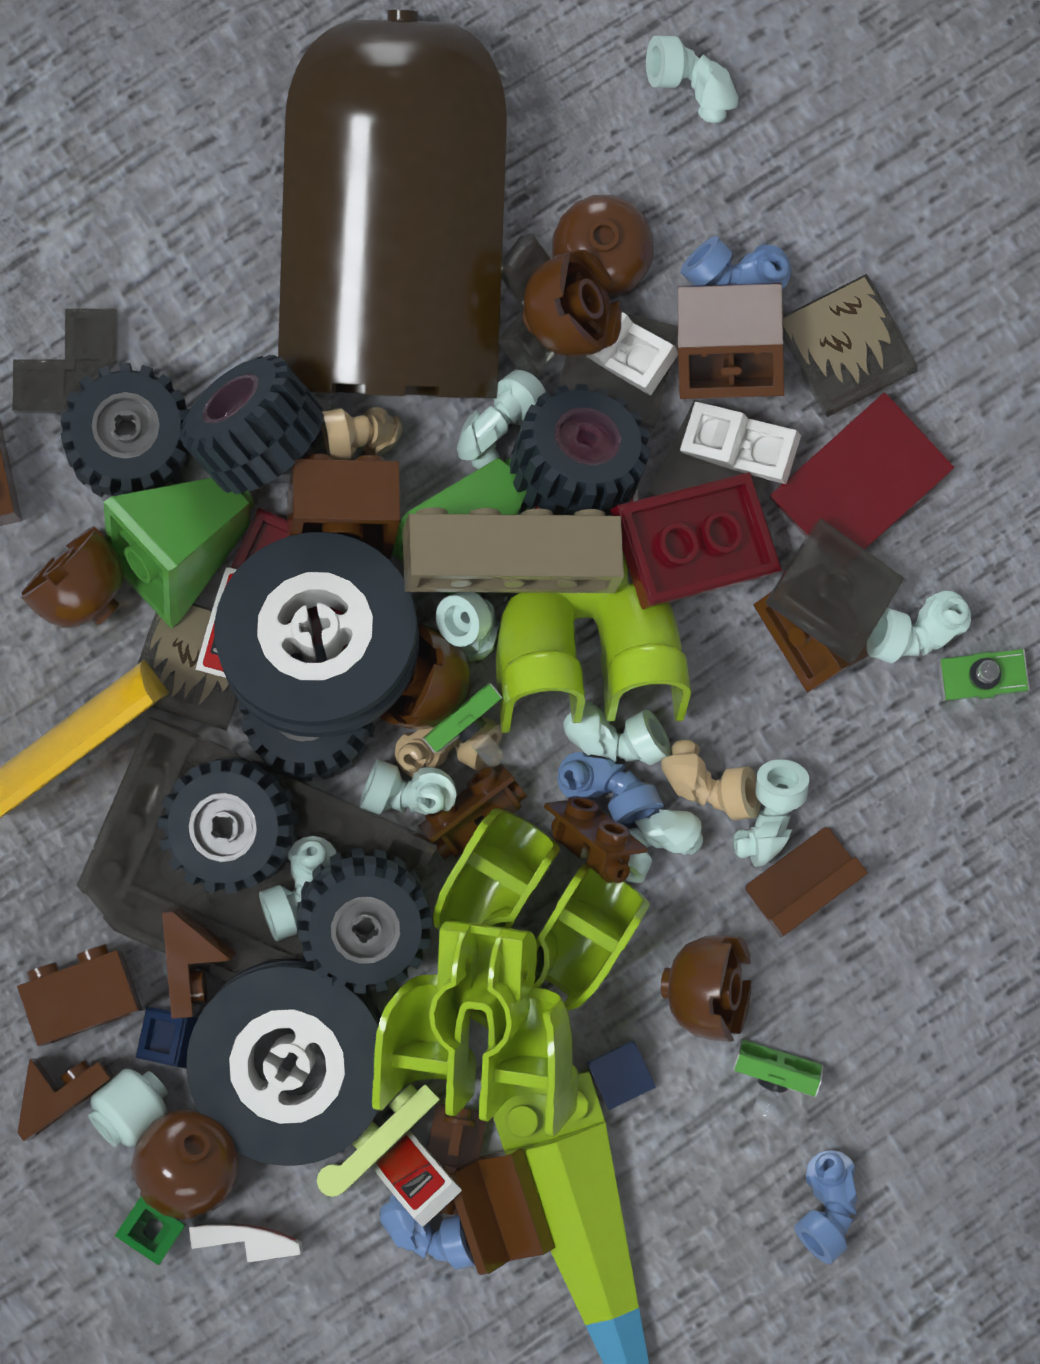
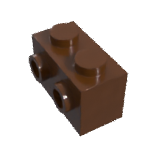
[17,944,143,1046]

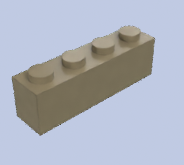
[403,507,624,593]

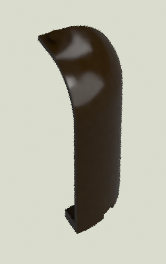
[278,10,507,398]

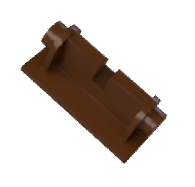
[418,763,527,860]
[544,796,648,883]
[428,1103,486,1215]

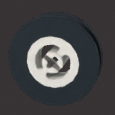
[214,532,420,737]
[186,959,382,1166]

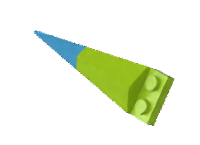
[493,1069,649,1364]

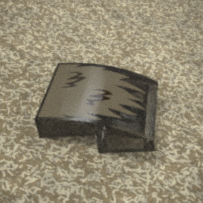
[783,274,918,417]
[138,603,238,731]

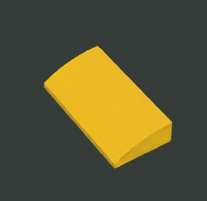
[0,659,169,818]

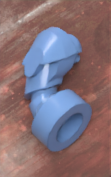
[680,236,791,289]
[557,752,664,827]
[794,1150,857,1264]
[379,1194,475,1270]

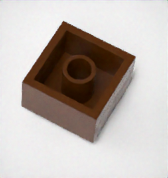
[287,454,400,559]

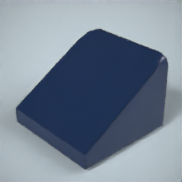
[135,1006,199,1069]
[586,1040,656,1110]

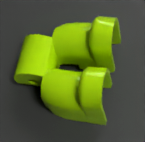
[496,550,691,733]
[433,808,650,1030]
[372,920,579,1137]

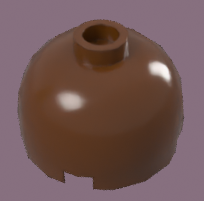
[552,195,654,300]
[523,249,622,357]
[21,526,124,628]
[380,623,471,730]
[661,935,751,1042]
[131,1109,239,1220]

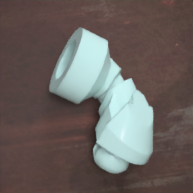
[646,35,739,123]
[457,370,546,469]
[867,590,971,663]
[436,592,500,661]
[563,700,671,765]
[359,759,456,815]
[733,759,809,867]
[625,810,703,883]
[259,836,336,941]

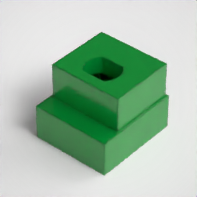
[115,1197,187,1265]

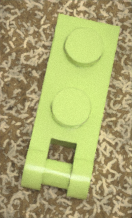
[317,1084,441,1197]

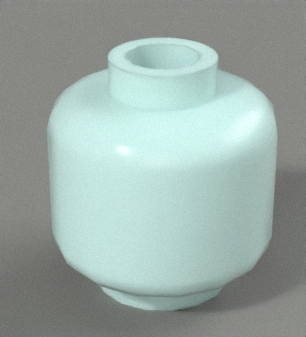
[88,1069,168,1147]

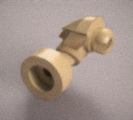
[321,407,403,460]
[395,715,503,777]
[661,740,761,821]

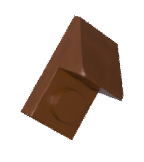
[162,907,237,1019]
[17,1058,114,1141]

